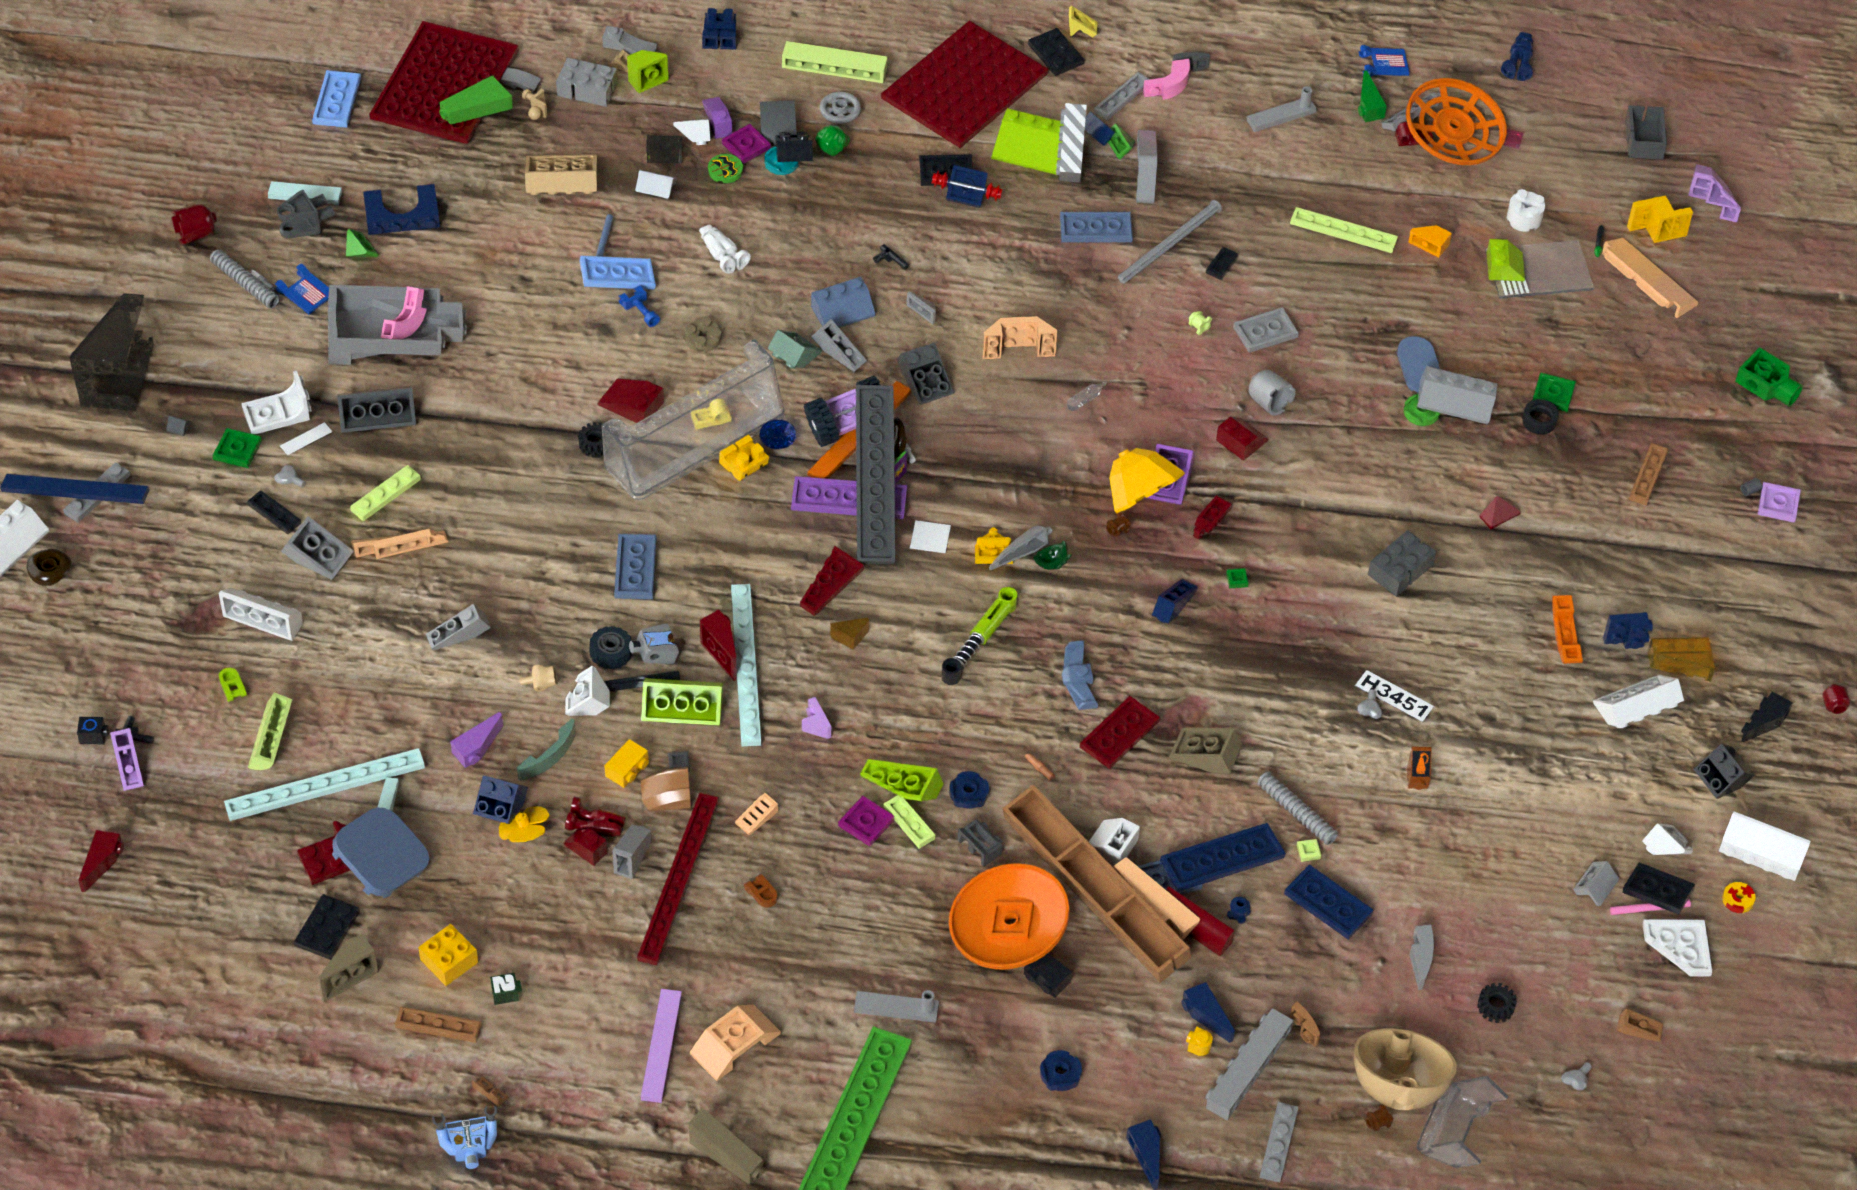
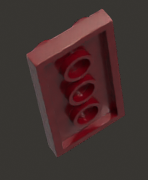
[1079,696,1160,769]

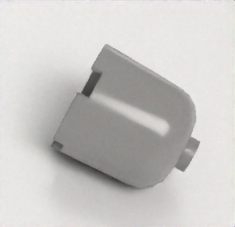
[1249,370,1295,416]

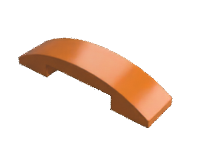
[1552,595,1583,664]

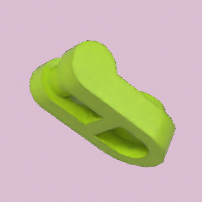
[219,667,247,702]

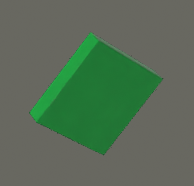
[1532,372,1576,412]
[212,428,262,468]

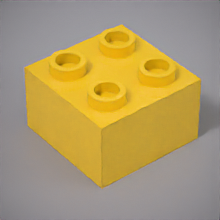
[418,924,478,986]

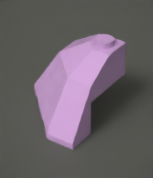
[1688,164,1741,222]

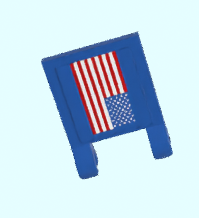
[1359,45,1409,77]
[275,264,329,315]

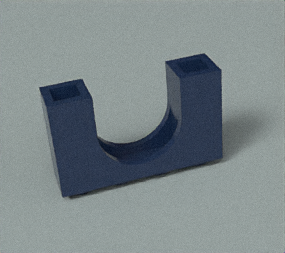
[363,184,440,235]

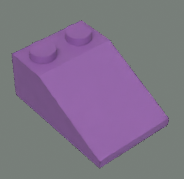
[1145,444,1195,505]

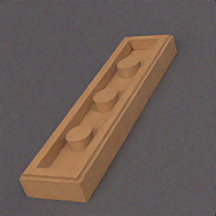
[1629,443,1669,506]
[395,1007,482,1043]

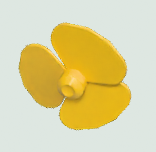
[499,806,550,842]

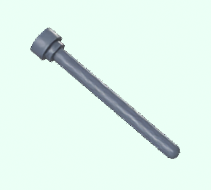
[596,214,613,257]

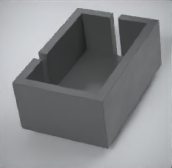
[1625,105,1667,160]
[1368,530,1436,597]

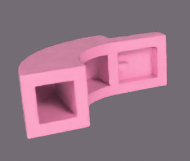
[1143,59,1190,100]
[381,287,427,340]

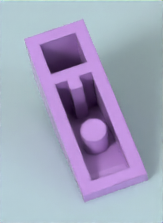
[110,728,144,791]

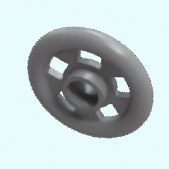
[819,92,861,124]

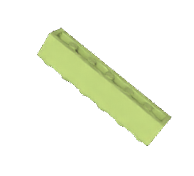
[782,41,888,83]

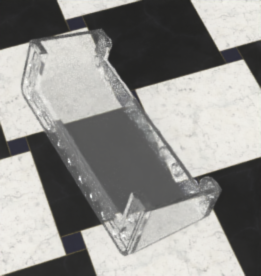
[602,339,785,500]

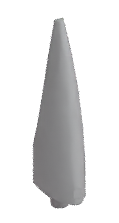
[989,525,1053,570]

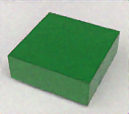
[1226,568,1248,589]

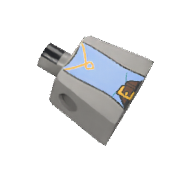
[629,623,679,664]

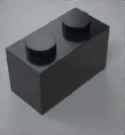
[1024,953,1072,998]

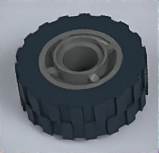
[589,626,632,669]

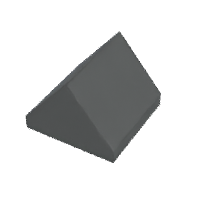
[166,416,192,436]

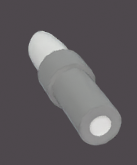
[251,270,275,292]

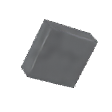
[668,751,690,771]

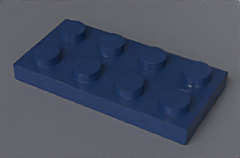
[1284,864,1374,940]

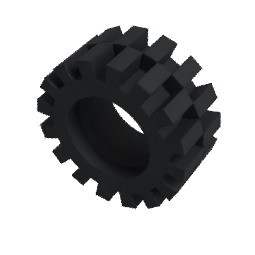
[578,422,613,458]
[1477,983,1517,1023]

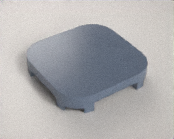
[332,807,429,898]

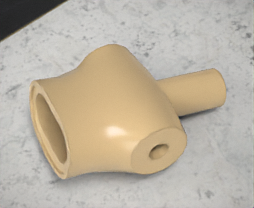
[520,665,558,692]

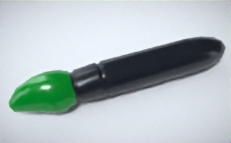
[1594,225,1604,257]

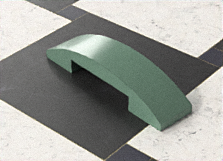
[517,718,575,781]

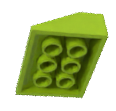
[991,108,1064,175]

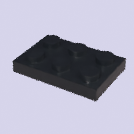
[1028,28,1085,76]
[919,154,973,186]
[1622,862,1695,915]
[294,894,360,960]

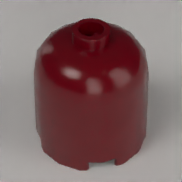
[171,204,217,245]

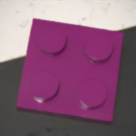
[722,124,771,164]
[838,796,894,847]

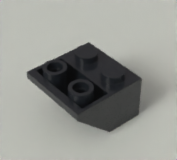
[775,132,813,162]
[1694,743,1755,799]

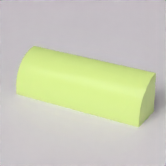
[248,692,292,770]

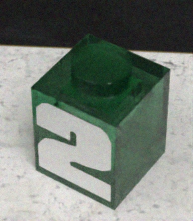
[490,973,522,1005]

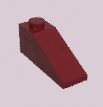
[78,830,124,892]

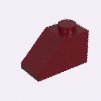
[563,829,607,866]

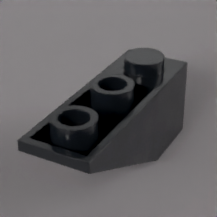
[1741,691,1793,743]

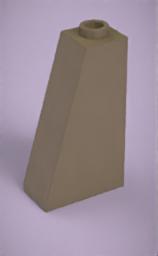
[689,1108,764,1185]

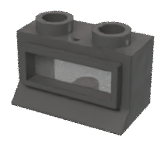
[958,819,1003,867]

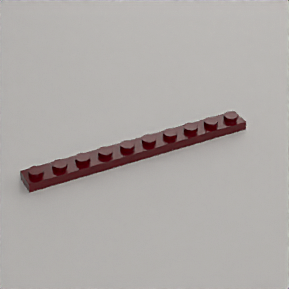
[637,792,719,966]

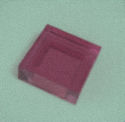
[1503,129,1523,149]

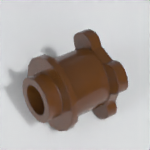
[1106,512,1131,537]
[1365,1104,1393,1132]

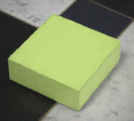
[1297,839,1321,862]

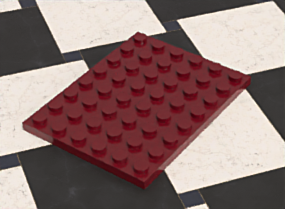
[881,20,1049,148]
[369,21,519,144]

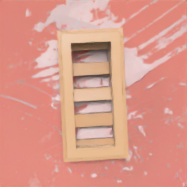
[735,793,778,835]

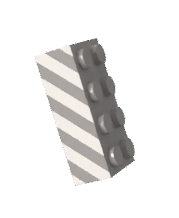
[1056,103,1087,183]

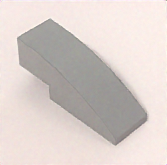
[1409,924,1434,990]

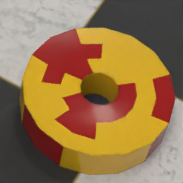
[1722,882,1756,913]

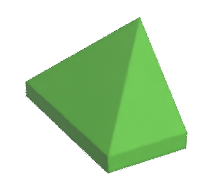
[1108,123,1135,160]
[346,229,379,257]

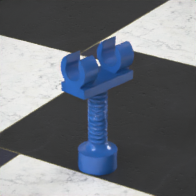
[618,285,660,327]

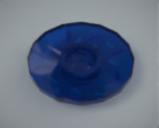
[759,419,796,449]

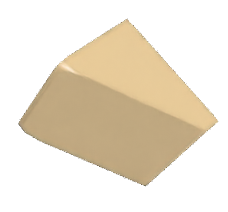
[610,49,629,72]

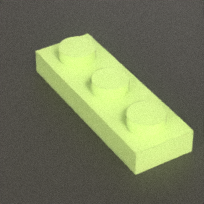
[884,795,935,849]

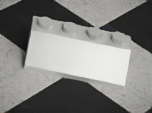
[0,500,49,577]
[219,588,303,641]
[1593,675,1684,728]
[1719,812,1810,881]

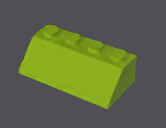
[641,678,723,725]

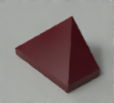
[1479,496,1521,530]

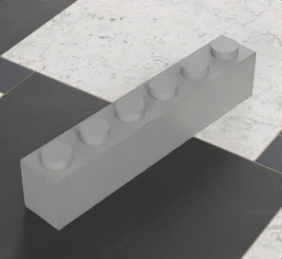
[1205,1008,1294,1121]

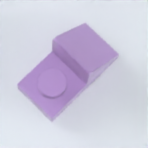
[802,697,831,739]

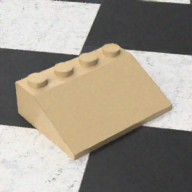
[525,154,597,195]

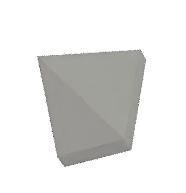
[907,291,936,324]

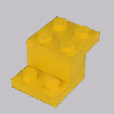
[1627,195,1693,243]

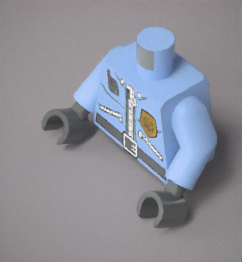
[432,1105,498,1169]

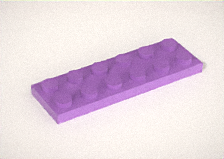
[791,476,907,519]

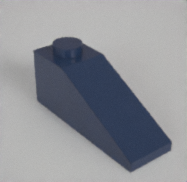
[1152,579,1198,624]
[1181,982,1235,1043]
[1126,1119,1161,1190]

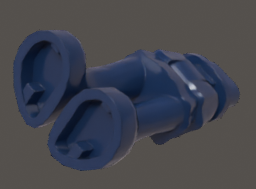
[1501,32,1534,81]

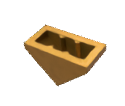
[830,617,869,650]

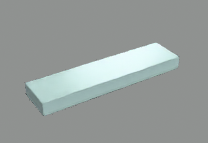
[268,181,342,205]

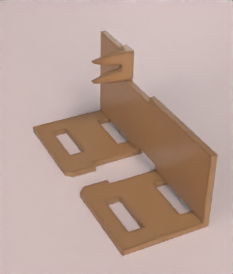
[471,1077,509,1107]

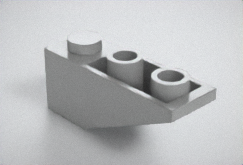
[426,604,491,650]

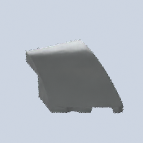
[760,101,796,146]

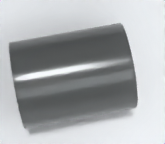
[1740,478,1762,496]

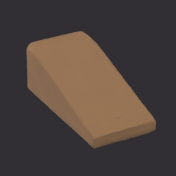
[1617,1008,1663,1042]

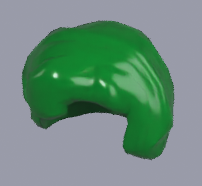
[815,125,850,156]

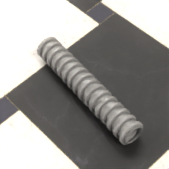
[210,249,280,309]
[1257,772,1338,845]

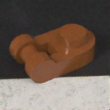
[744,874,777,908]

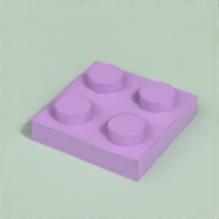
[1757,482,1801,523]

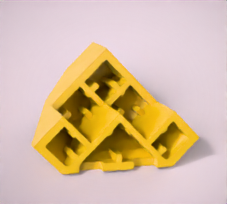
[1109,448,1185,514]

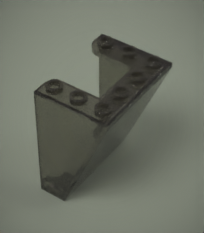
[69,293,154,411]

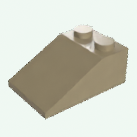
[1170,728,1242,773]
[318,934,378,1002]

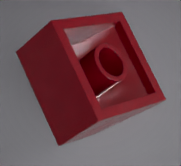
[1216,416,1268,461]

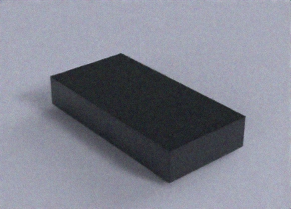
[1206,247,1239,280]

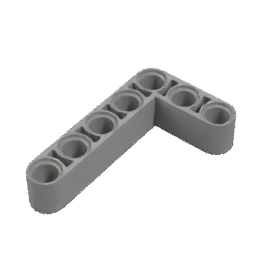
[1136,130,1157,204]

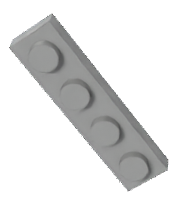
[1381,92,1441,131]
[63,462,130,523]
[1259,1102,1298,1183]

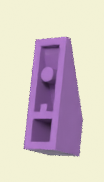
[702,97,732,139]
[450,712,503,768]

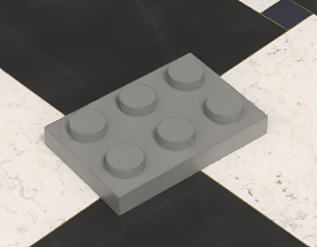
[1233,307,1298,353]

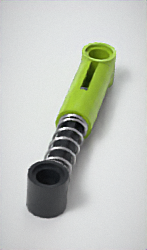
[941,587,1017,685]

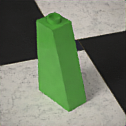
[439,76,513,125]

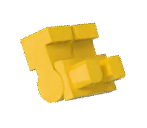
[719,434,769,481]

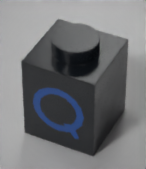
[77,717,109,745]

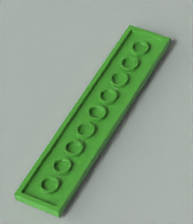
[798,1026,912,1190]

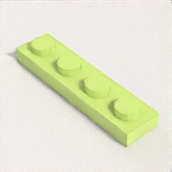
[350,465,421,521]

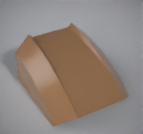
[641,766,691,811]

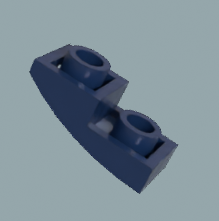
[1085,111,1115,146]

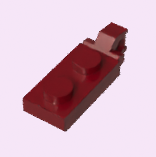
[1193,495,1232,539]

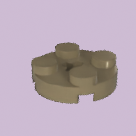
[685,317,721,352]

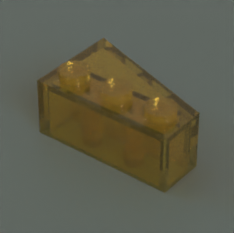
[1647,637,1715,682]

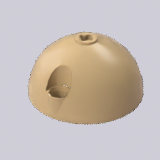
[1354,1028,1457,1110]

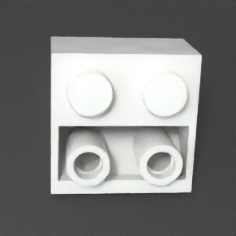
[1089,818,1140,866]

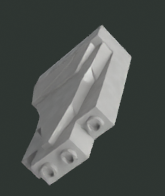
[328,285,467,365]

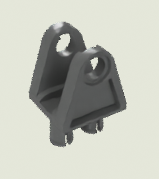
[277,190,335,238]

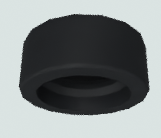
[1522,399,1559,435]

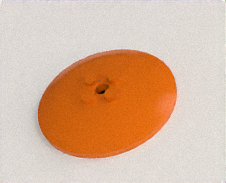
[949,864,1070,970]

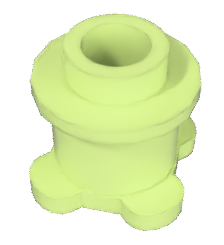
[1189,311,1212,335]

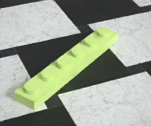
[1290,207,1398,253]

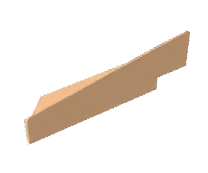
[351,529,448,559]
[1113,858,1200,940]

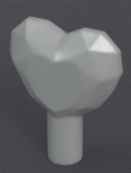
[274,465,306,488]
[1357,689,1382,719]
[1561,1062,1592,1090]

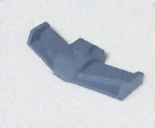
[1061,641,1098,710]

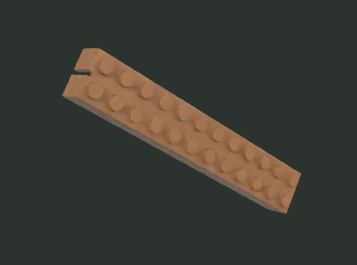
[1002,785,1191,983]

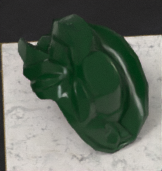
[1033,540,1072,570]

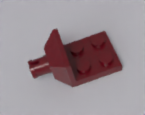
[297,821,351,885]

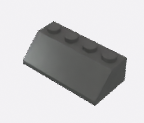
[337,386,416,433]

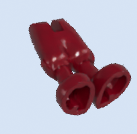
[565,796,626,836]

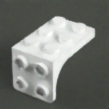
[241,371,312,435]

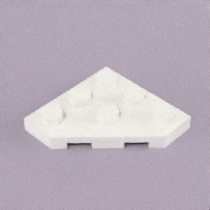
[1643,919,1712,976]

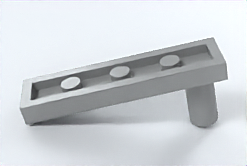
[1247,86,1316,132]
[854,990,939,1023]

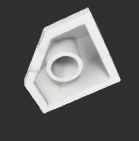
[673,119,710,145]
[565,666,610,716]
[1642,823,1693,855]

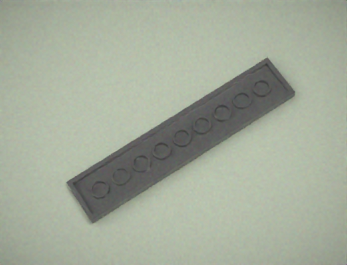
[856,385,895,564]

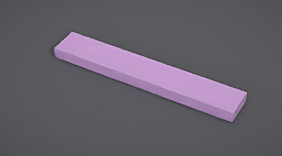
[641,989,682,1103]

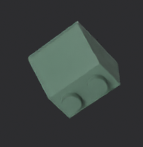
[768,329,822,369]

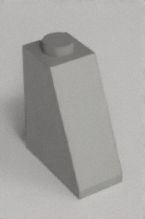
[612,824,651,879]

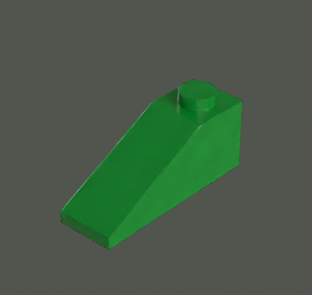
[1358,71,1387,123]

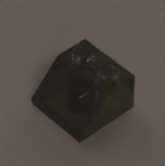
[646,135,683,163]

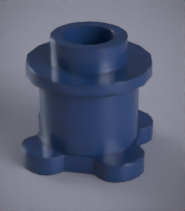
[1227,897,1251,924]

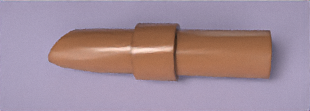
[1025,754,1055,781]

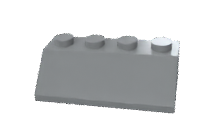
[1417,366,1497,424]

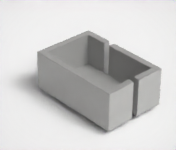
[556,57,618,107]

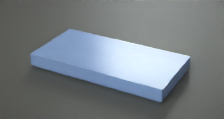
[312,70,361,128]
[579,256,656,290]

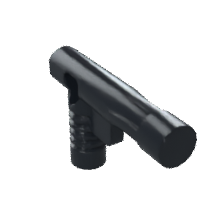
[873,244,909,270]
[115,716,154,744]

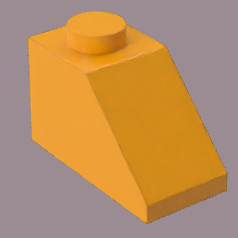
[1408,225,1452,258]

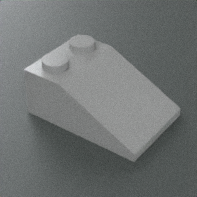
[281,516,354,580]

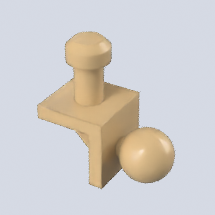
[522,89,547,120]

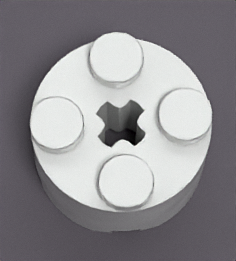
[1507,189,1545,232]

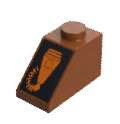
[1407,747,1432,790]

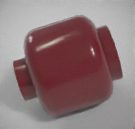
[1822,684,1850,714]

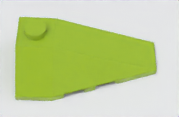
[860,759,944,801]

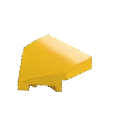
[975,527,1013,564]

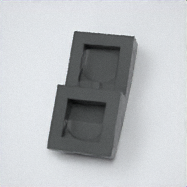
[1172,52,1210,72]

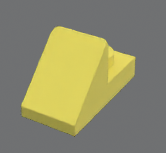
[1069,6,1098,38]

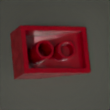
[597,378,664,427]
[700,609,737,681]

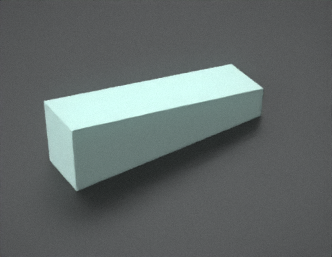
[378,777,399,811]

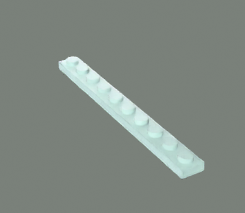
[731,584,761,747]
[224,748,425,821]

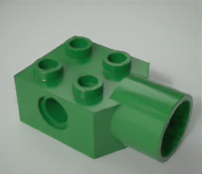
[1735,347,1803,407]

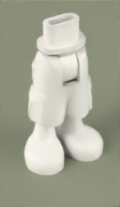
[699,225,751,274]

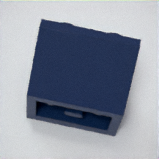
[473,775,528,824]

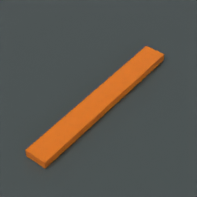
[808,381,911,479]

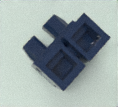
[702,8,736,50]

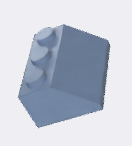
[811,277,875,328]

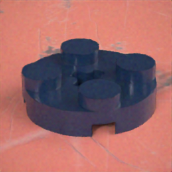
[949,771,989,809]
[1040,1050,1082,1091]

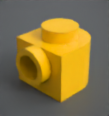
[1186,1027,1213,1056]

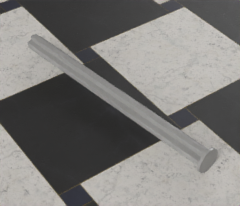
[1118,200,1222,284]

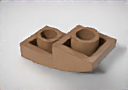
[1290,1002,1320,1047]

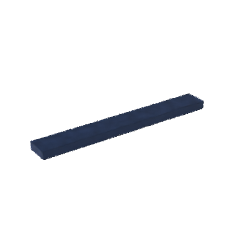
[0,474,150,504]

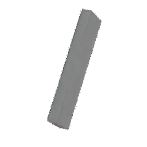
[1094,72,1150,121]

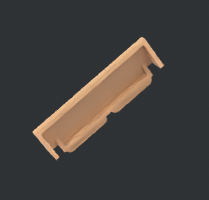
[1602,238,1698,318]

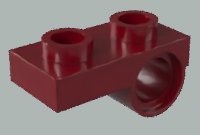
[1395,122,1433,146]

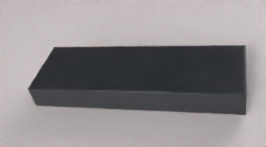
[247,490,302,534]

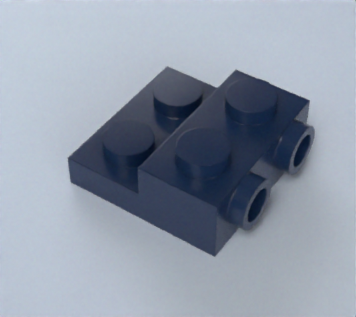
[1603,612,1653,649]

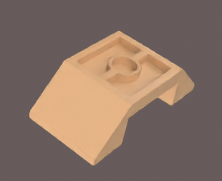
[983,316,1057,359]
[690,1004,781,1081]

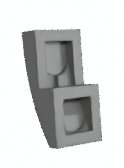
[500,68,540,94]

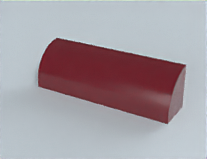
[1166,886,1234,956]

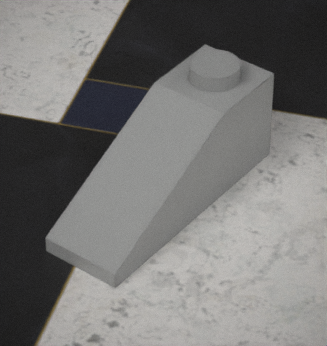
[811,319,867,372]

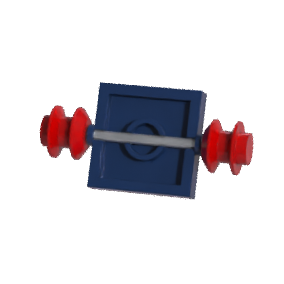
[931,165,1002,208]

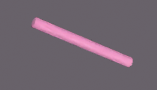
[1610,899,1691,915]

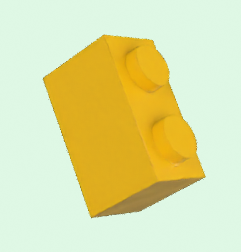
[604,739,649,788]

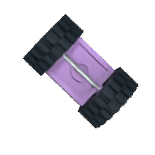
[804,375,880,447]

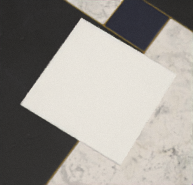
[910,520,951,553]

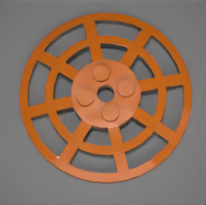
[1406,78,1507,165]

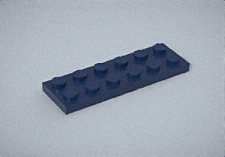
[1160,823,1286,892]

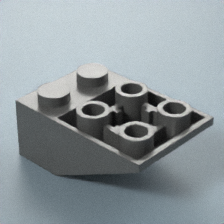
[897,343,954,405]

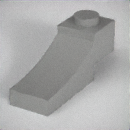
[602,26,657,55]

